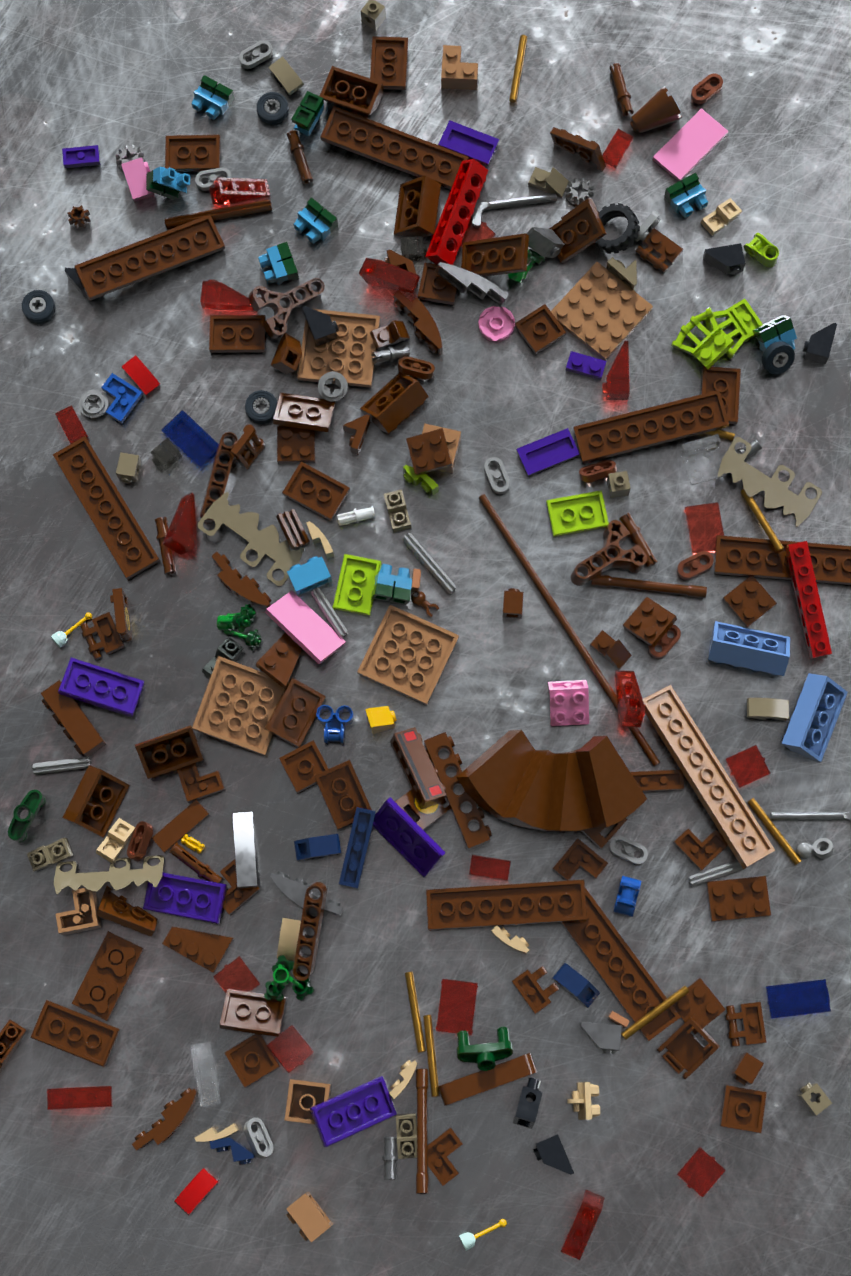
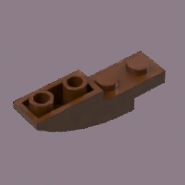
[393,290,443,355]
[211,552,272,610]
[0,1020,26,1073]
[132,1088,199,1151]

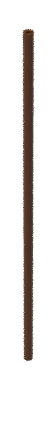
[478,494,661,767]

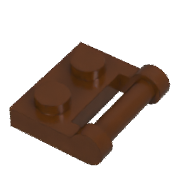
[231,424,265,470]

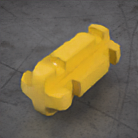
[181,834,205,854]

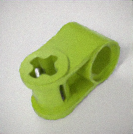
[743,233,779,268]

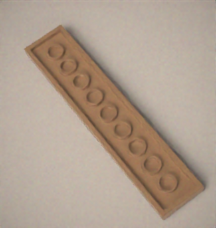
[639,685,775,869]

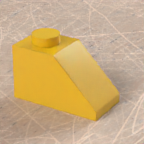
[365,706,397,735]

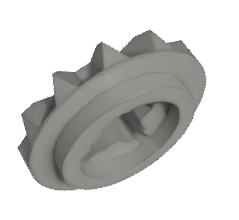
[116,145,145,171]
[565,177,594,205]
[318,372,348,402]
[79,390,109,419]

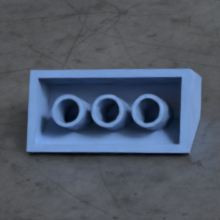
[708,621,790,676]
[782,673,848,762]

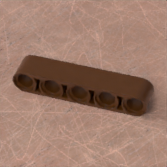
[200,432,238,523]
[293,882,327,981]
[438,1053,537,1106]

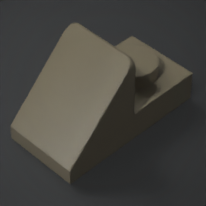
[528,167,569,198]
[606,257,637,291]

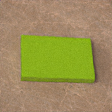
[546,490,609,538]
[333,554,382,617]

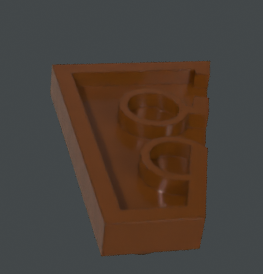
[550,127,606,172]
[256,632,302,689]
[96,886,158,937]
[162,926,234,973]

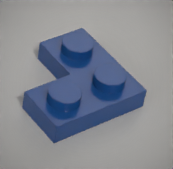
[101,373,143,424]

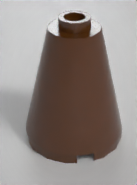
[630,86,682,133]

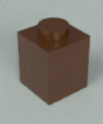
[503,588,524,619]
[732,1052,764,1086]

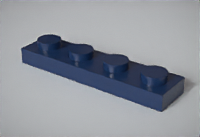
[339,807,376,888]

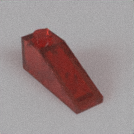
[209,177,271,205]
[359,258,420,293]
[200,280,257,313]
[602,341,630,400]
[162,493,197,555]
[615,670,646,727]
[47,1086,112,1110]
[561,1190,605,1260]

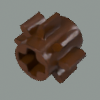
[68,205,91,229]

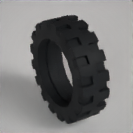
[595,203,640,254]

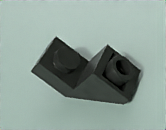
[202,637,244,678]

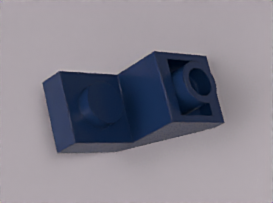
[294,834,341,860]
[553,963,600,1008]
[209,1137,256,1165]

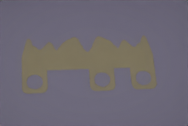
[718,437,822,527]
[198,492,304,586]
[54,855,164,894]

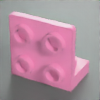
[548,680,589,726]

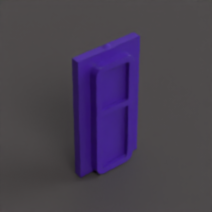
[438,120,499,165]
[516,428,580,476]

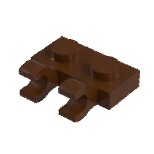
[512,966,559,1014]

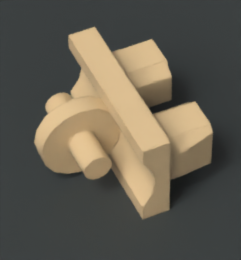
[567,1082,600,1120]

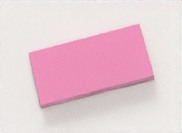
[652,108,728,182]
[265,590,346,664]

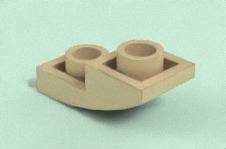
[491,926,530,954]
[389,1060,418,1099]

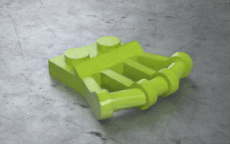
[703,299,763,359]
[671,307,735,369]

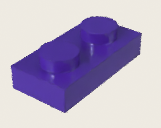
[62,145,101,168]
[565,351,607,380]

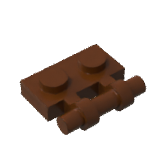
[635,228,683,273]
[80,612,125,660]
[725,1002,767,1047]

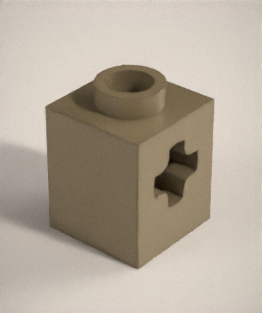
[361,0,386,31]
[116,452,142,483]
[607,471,631,498]
[798,1082,832,1116]

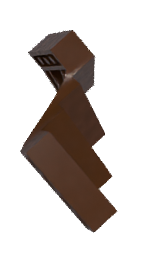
[456,730,647,831]

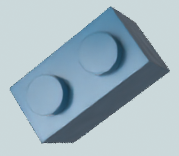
[287,556,332,596]

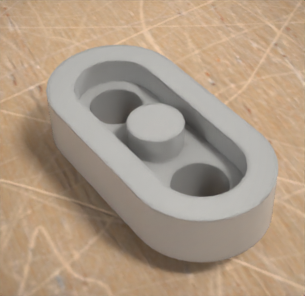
[239,40,273,69]
[195,167,232,191]
[635,210,661,242]
[484,457,510,494]
[610,836,648,865]
[244,1118,273,1159]

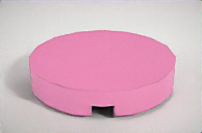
[478,306,515,342]

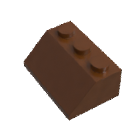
[320,66,383,115]
[394,175,441,238]
[360,372,429,434]
[135,725,203,779]
[62,765,130,838]

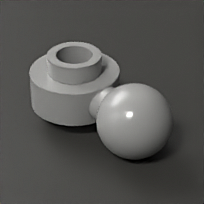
[797,838,834,859]

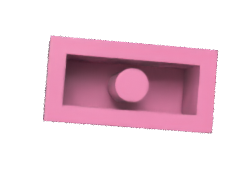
[121,157,155,202]

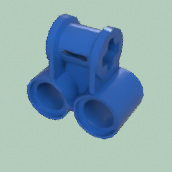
[316,705,354,744]
[613,876,641,917]

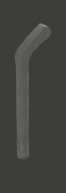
[472,194,557,228]
[770,812,851,821]

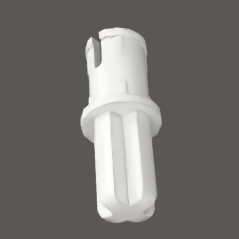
[337,506,375,525]

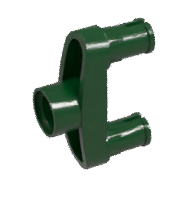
[8,790,46,842]
[456,1027,513,1071]

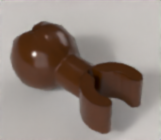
[411,591,439,618]

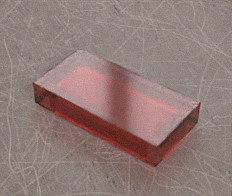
[602,129,634,168]
[55,405,89,444]
[469,855,511,881]

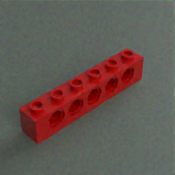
[425,159,489,265]
[785,541,832,659]

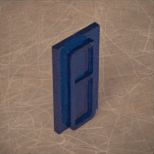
[161,410,218,468]
[766,979,831,1019]

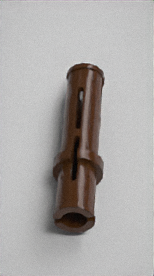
[609,63,634,116]
[286,130,313,184]
[619,513,658,568]
[155,517,176,575]
[169,843,223,883]

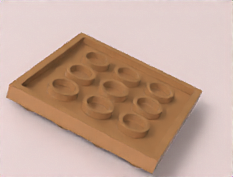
[551,262,653,361]
[297,309,380,388]
[357,605,459,705]
[192,656,289,755]

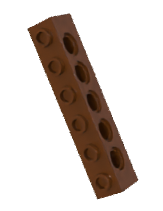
[424,732,492,851]

